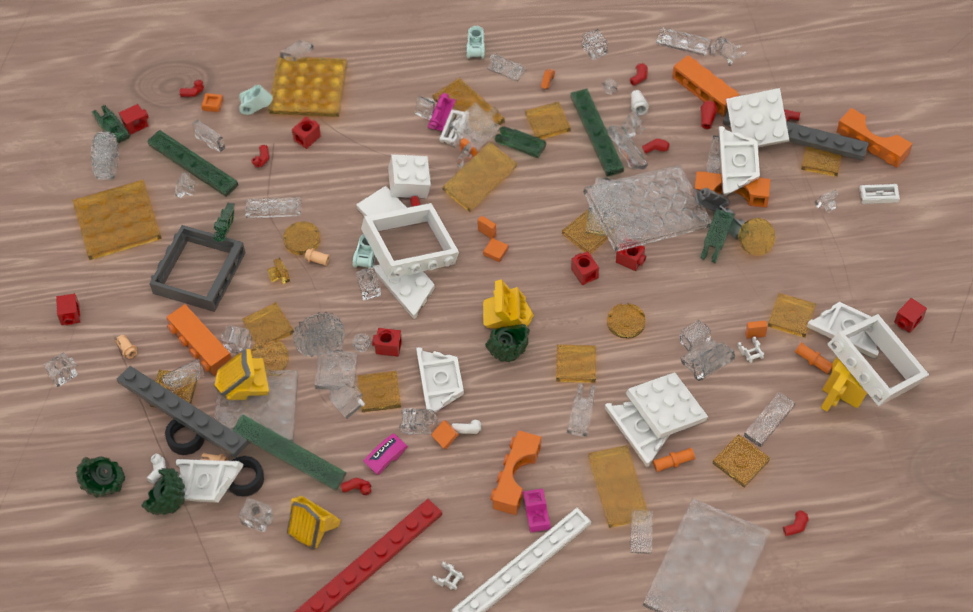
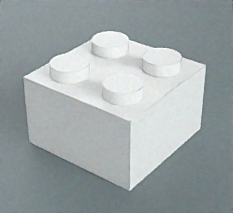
[388,155,431,198]

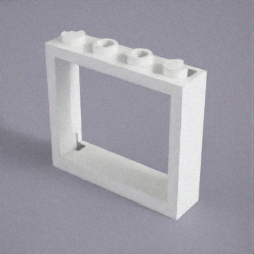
[361,203,459,279]
[827,314,929,407]

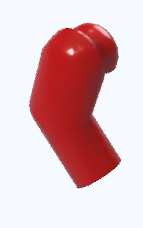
[179,80,204,97]
[784,109,801,122]
[642,138,670,154]

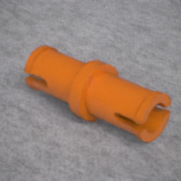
[795,342,832,375]
[653,447,695,472]

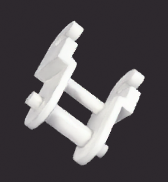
[737,337,764,363]
[432,561,464,590]

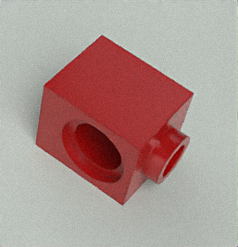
[119,104,149,135]
[292,117,321,149]
[616,238,646,271]
[571,251,599,285]
[56,293,80,325]
[894,298,927,333]
[372,328,402,357]

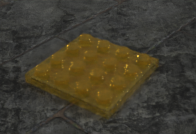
[268,56,347,117]
[72,179,162,260]

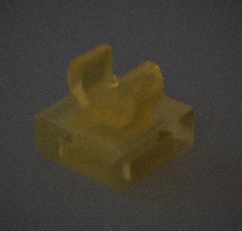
[267,257,290,284]

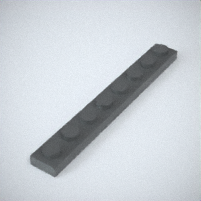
[723,110,869,161]
[117,366,248,458]

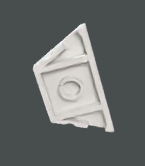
[719,126,760,196]
[372,264,435,319]
[807,302,879,359]
[416,347,464,416]
[605,402,670,467]
[176,459,243,503]

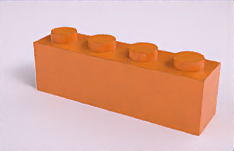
[672,55,739,117]
[166,304,231,376]

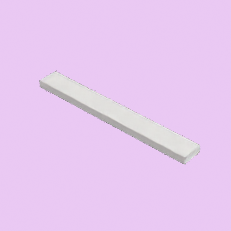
[451,508,591,612]

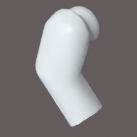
[452,420,482,434]
[147,454,166,485]

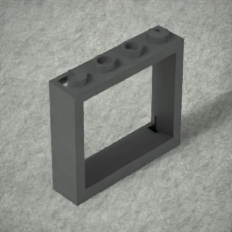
[150,225,246,312]

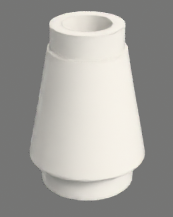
[631,90,649,116]

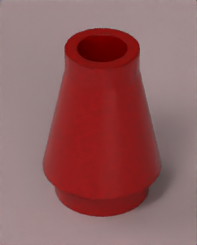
[700,101,718,129]

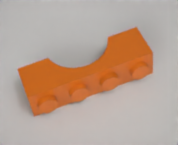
[837,108,912,168]
[693,171,770,208]
[490,430,542,516]

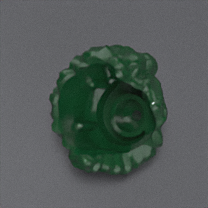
[485,324,530,362]
[76,456,125,498]
[141,468,185,515]

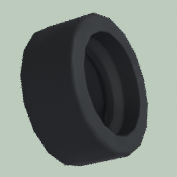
[165,419,205,455]
[228,456,264,497]

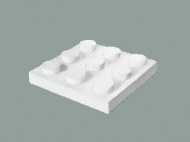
[726,88,790,147]
[626,372,708,439]

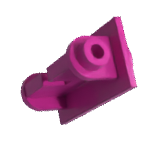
[428,93,456,131]

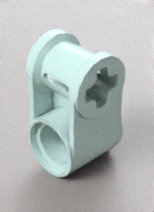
[467,26,485,59]
[239,85,273,115]
[353,234,376,270]

